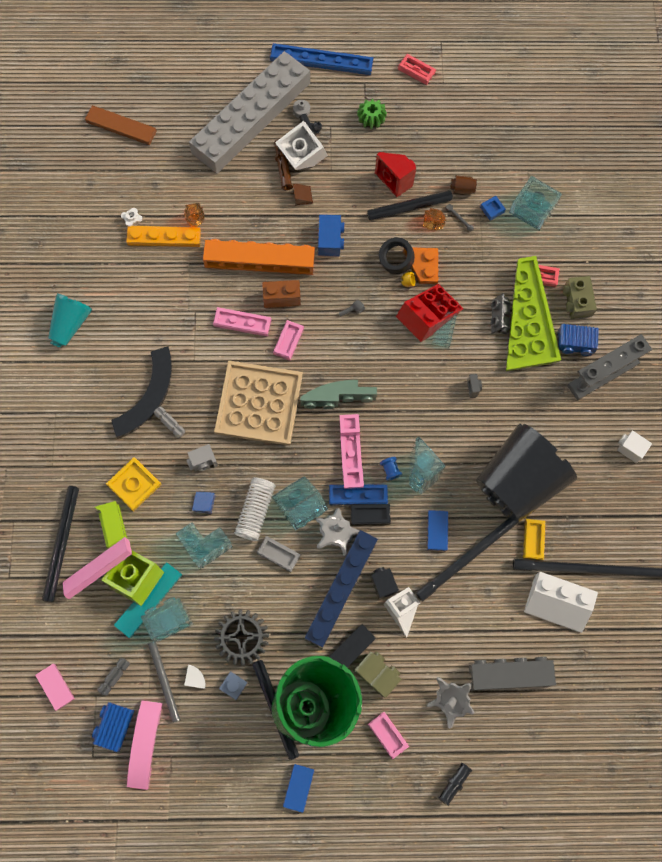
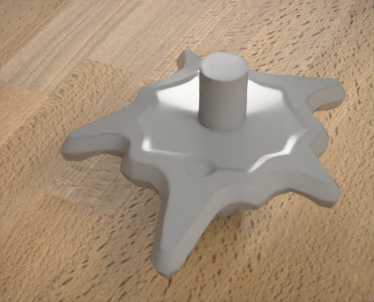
[316,508,359,557]
[426,677,475,729]

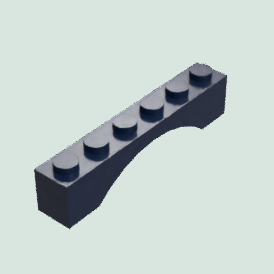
[304,530,378,649]

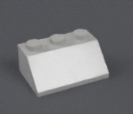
[524,572,598,633]

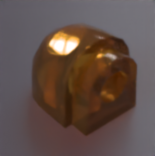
[184,203,204,227]
[423,208,446,230]

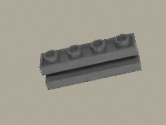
[469,657,556,690]

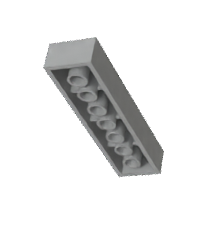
[189,51,310,174]

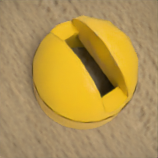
[401,272,416,287]

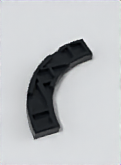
[111,346,172,439]

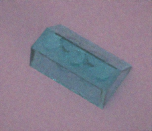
[409,437,446,494]

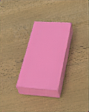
[273,320,304,361]
[35,664,75,711]
[368,712,409,759]

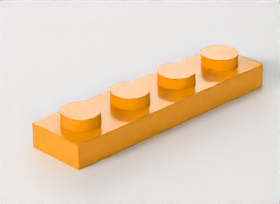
[127,226,201,247]

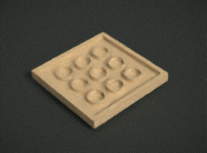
[214,361,303,446]

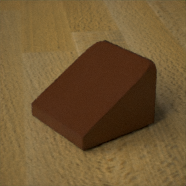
[293,184,313,206]

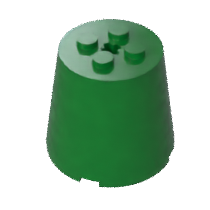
[272,656,362,747]

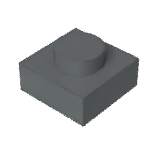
[467,374,482,398]

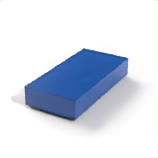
[427,510,448,551]
[283,764,315,813]

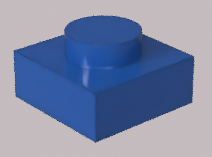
[480,196,506,221]

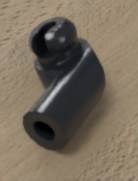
[299,114,322,134]

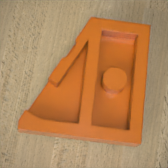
[403,247,438,284]

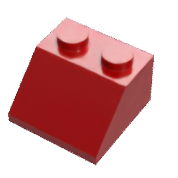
[375,152,417,197]

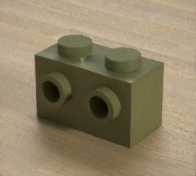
[563,276,597,319]

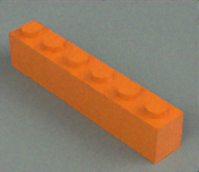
[203,239,315,275]

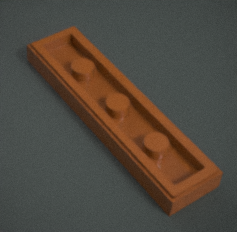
[85,105,157,146]

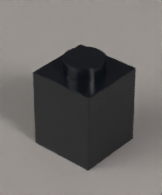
[370,567,399,600]

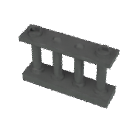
[567,334,653,401]

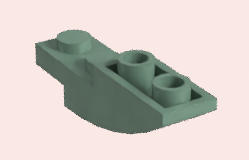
[300,380,377,409]

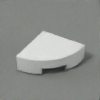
[184,665,206,689]

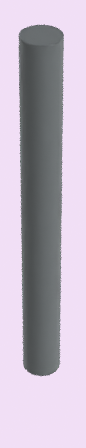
[148,641,181,723]

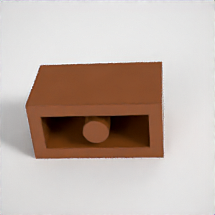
[262,280,301,308]

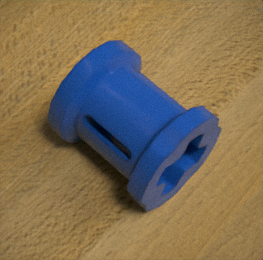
[380,456,403,481]

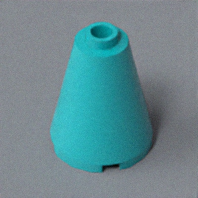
[48,293,92,348]

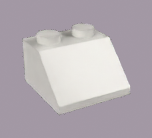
[275,121,328,170]

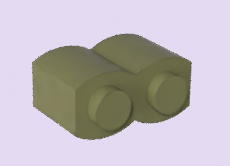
[354,651,402,698]

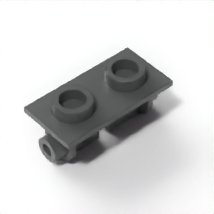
[490,293,511,334]

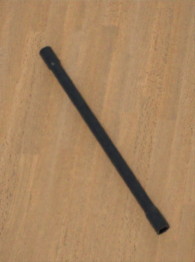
[415,517,519,602]
[513,558,662,578]

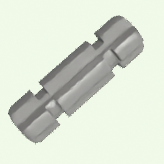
[154,406,185,438]

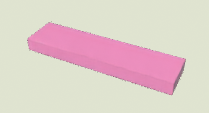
[63,537,132,599]

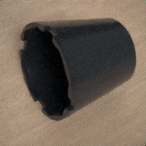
[476,423,577,522]

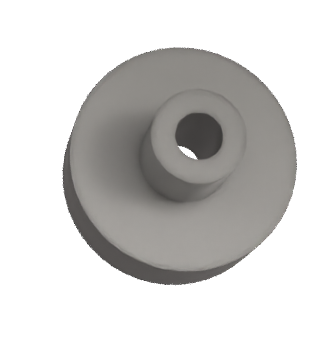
[293,100,310,118]

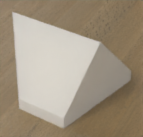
[384,587,420,638]

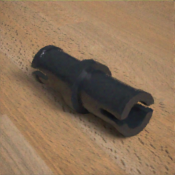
[437,762,472,806]

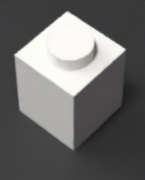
[617,430,652,463]

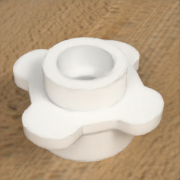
[121,208,142,227]

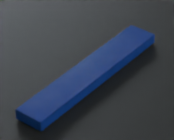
[270,43,374,75]

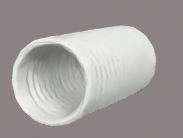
[234,477,276,541]

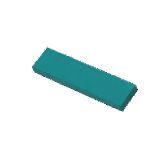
[114,562,183,638]

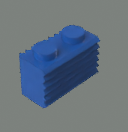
[557,324,599,356]
[92,702,134,752]

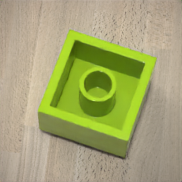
[102,550,164,606]

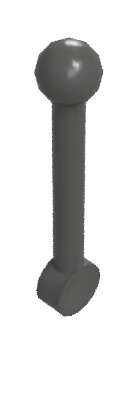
[446,204,474,232]

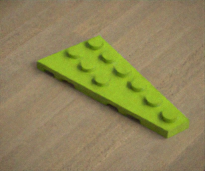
[505,256,561,372]

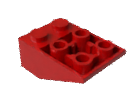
[396,284,464,342]

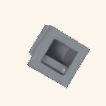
[186,444,218,471]

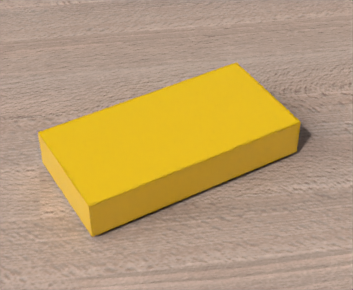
[523,519,545,561]

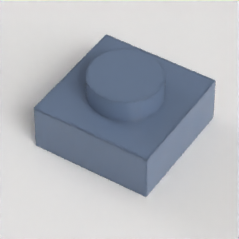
[219,671,248,701]

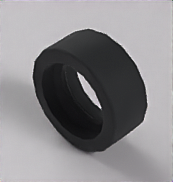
[379,237,415,274]

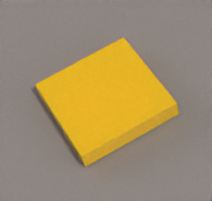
[106,457,162,512]

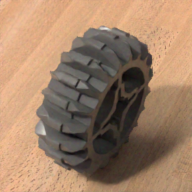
[214,609,269,666]

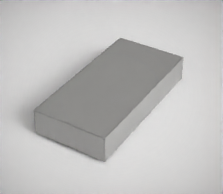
[257,536,301,572]

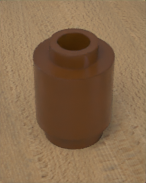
[450,175,477,195]

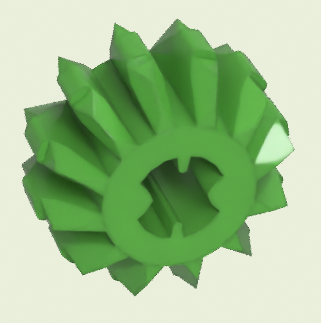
[357,98,387,129]

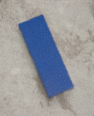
[329,485,388,505]

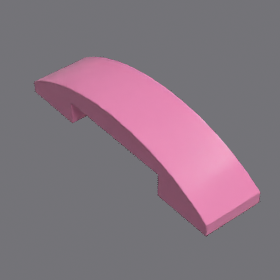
[339,414,364,489]
[127,701,163,790]

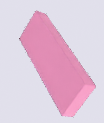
[213,307,272,337]

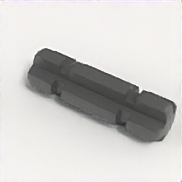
[97,657,130,696]

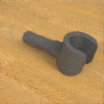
[339,300,365,317]

